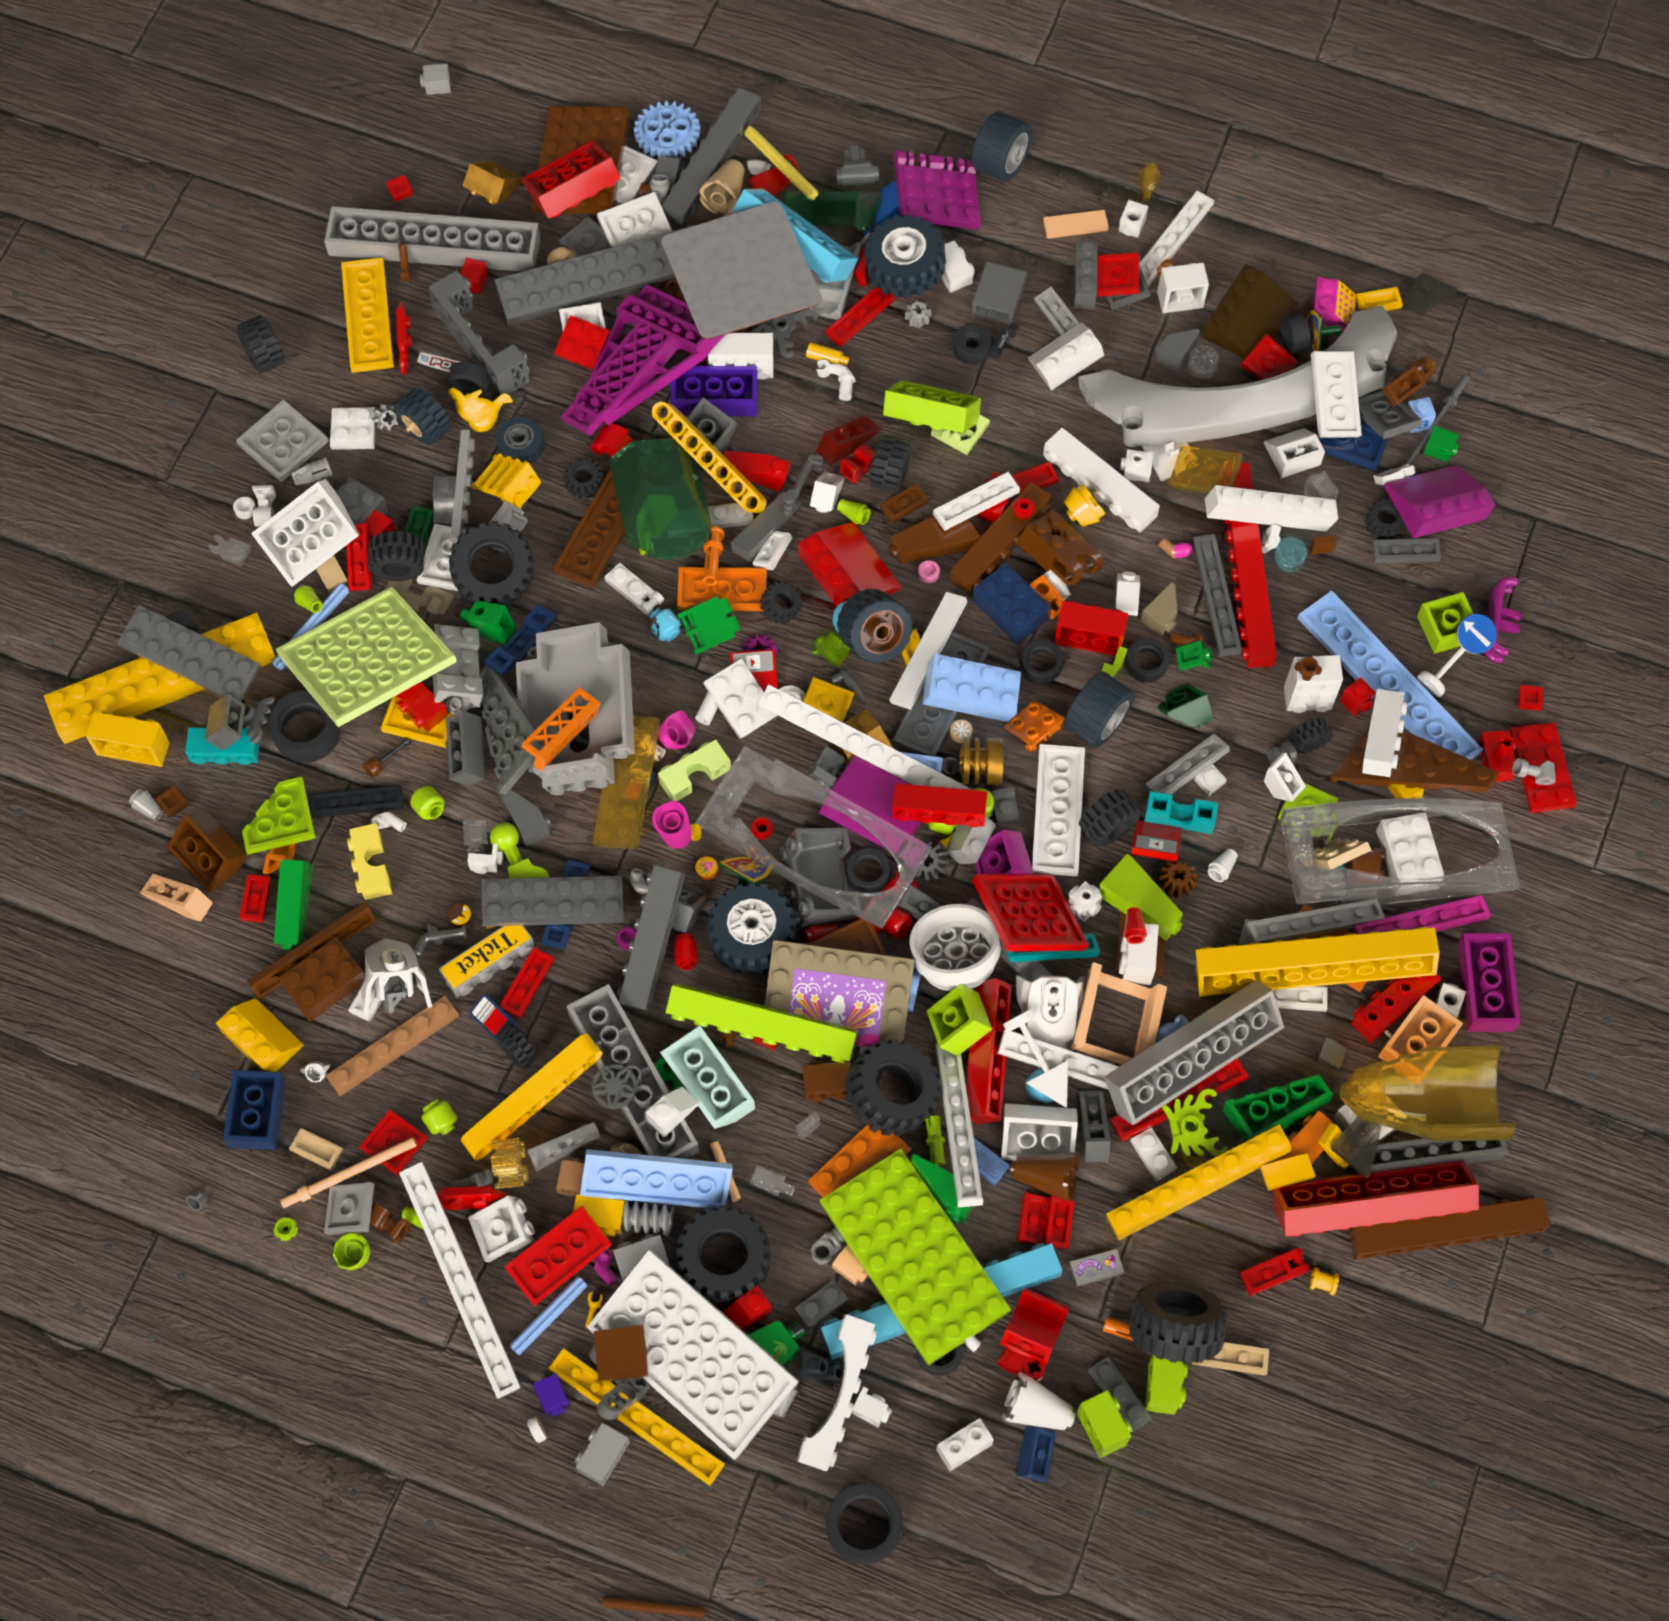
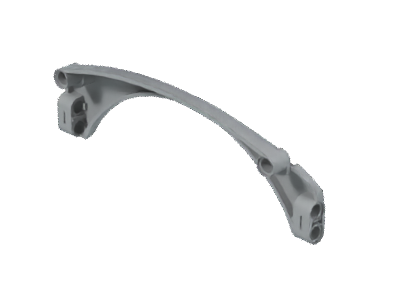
[1079,306,1397,447]

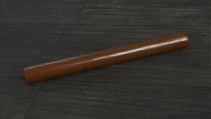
[602,1596,705,1618]

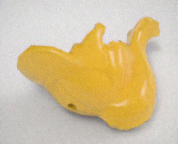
[448,388,513,432]

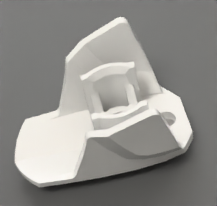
[361,938,432,1016]
[1016,975,1085,1051]

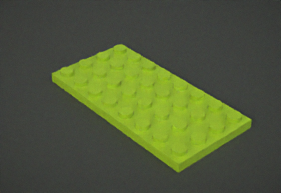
[819,1149,1011,1365]

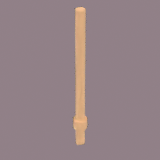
[280,1137,417,1208]

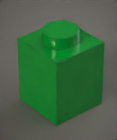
[1423,426,1460,463]

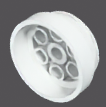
[910,904,1001,991]

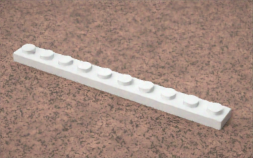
[758,685,971,790]
[400,1162,521,1399]

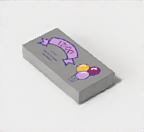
[1070,1249,1124,1287]

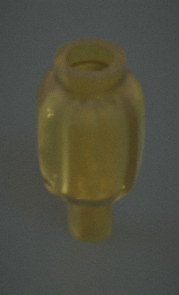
[1139,163,1160,201]

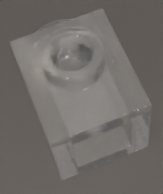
[1303,471,1339,500]

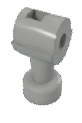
[1512,758,1555,785]

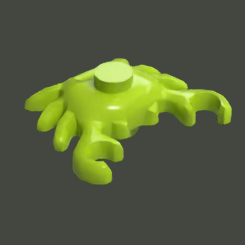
[1162,1089,1228,1157]

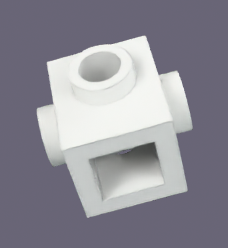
[1068,881,1102,922]

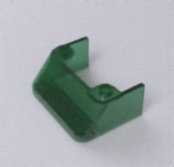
[784,191,882,231]

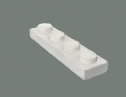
[933,472,1020,531]

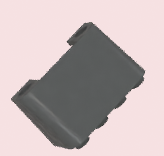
[779,828,863,929]

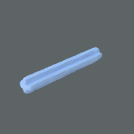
[510,1276,587,1355]

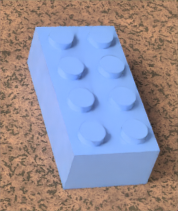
[923,654,1021,722]

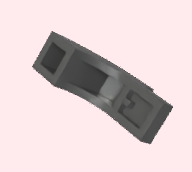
[804,746,845,795]

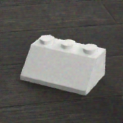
[1028,323,1104,391]
[1001,1103,1077,1160]

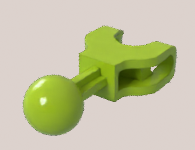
[490,822,550,879]

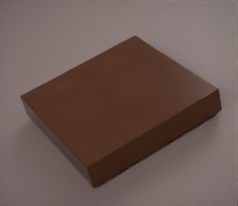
[594,1325,649,1383]

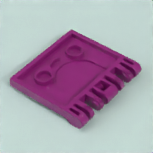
[894,150,981,229]

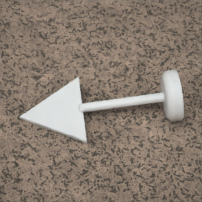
[1003,1009,1068,1108]

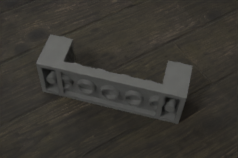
[428,270,530,396]

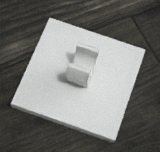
[1141,441,1200,481]

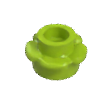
[274,1218,298,1241]

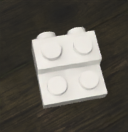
[468,1195,535,1262]

